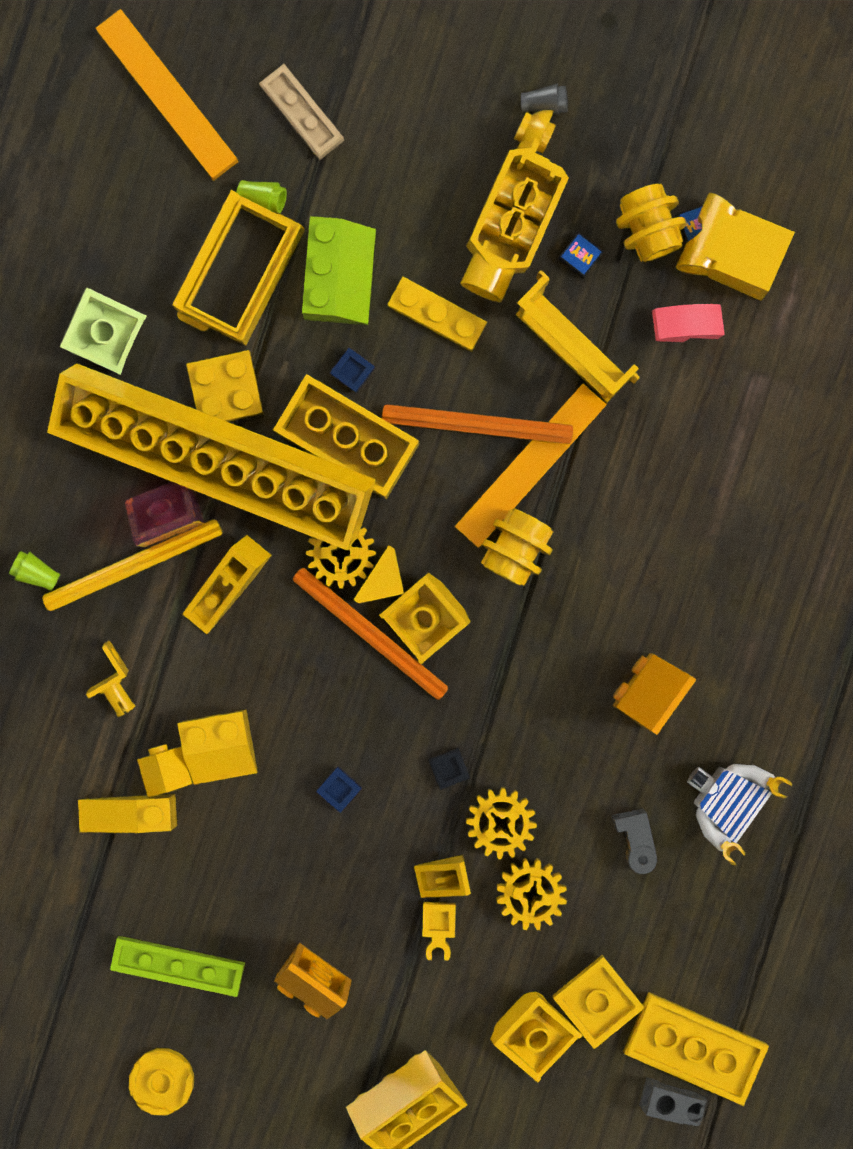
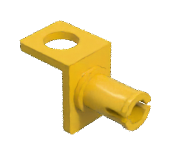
[86,640,135,717]

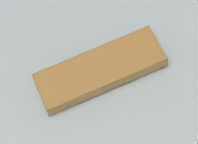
[259,64,344,160]

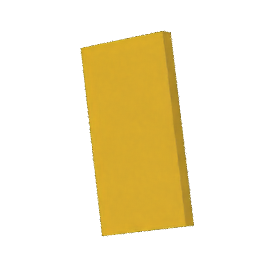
[623,992,769,1106]

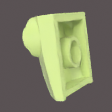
[60,288,147,375]

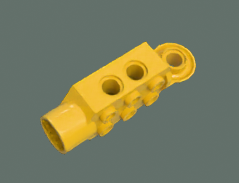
[461,110,569,302]

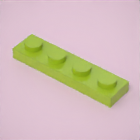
[110,936,245,997]

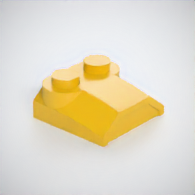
[379,573,471,664]
[490,991,583,1082]

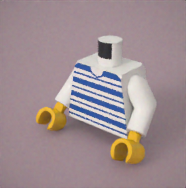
[687,764,792,865]

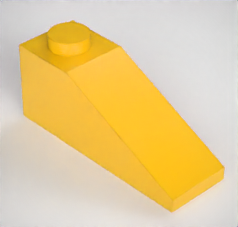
[183,535,272,634]
[78,794,177,833]

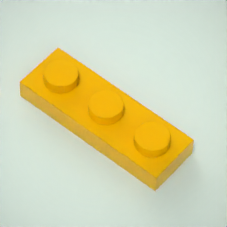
[388,277,487,352]

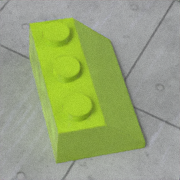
[302,216,376,325]

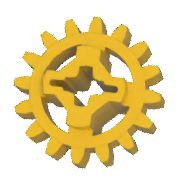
[306,527,376,589]
[466,787,537,859]
[497,858,567,930]

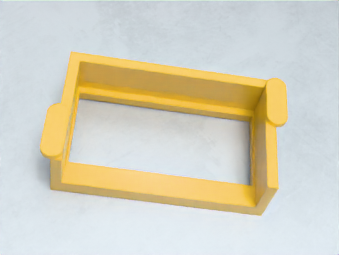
[172,189,305,346]
[516,270,640,403]

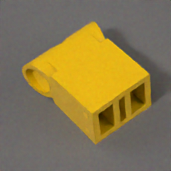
[676,193,795,301]

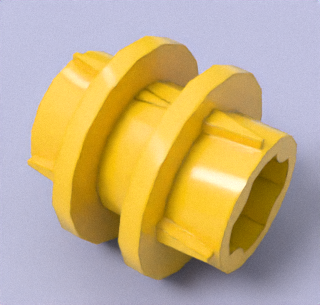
[616,184,687,262]
[481,509,553,586]

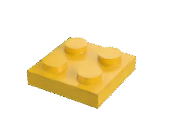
[187,350,264,422]
[552,955,644,1049]

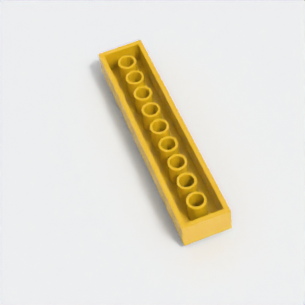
[47,363,376,550]

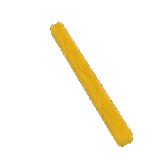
[42,519,222,611]

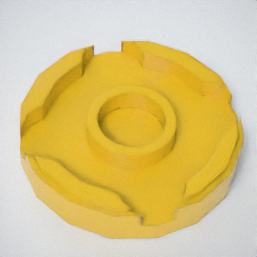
[129,1048,194,1116]

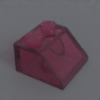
[125,482,204,547]

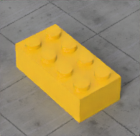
[273,374,419,499]

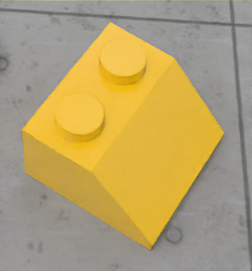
[178,710,258,785]

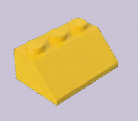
[346,1050,468,1149]

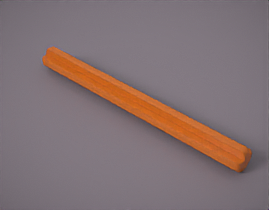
[382,404,573,444]
[293,568,448,700]

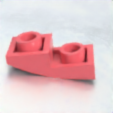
[652,304,725,342]

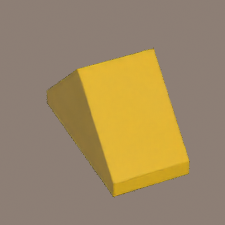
[354,546,404,603]
[414,855,471,898]

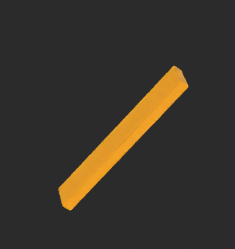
[95,9,239,181]
[455,384,607,548]

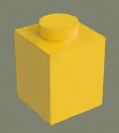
[137,744,192,797]

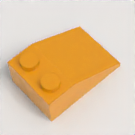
[612,653,697,735]
[274,942,352,1019]

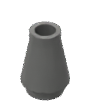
[521,83,568,116]

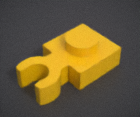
[422,902,456,961]

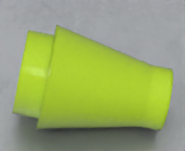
[237,180,287,213]
[9,551,60,591]

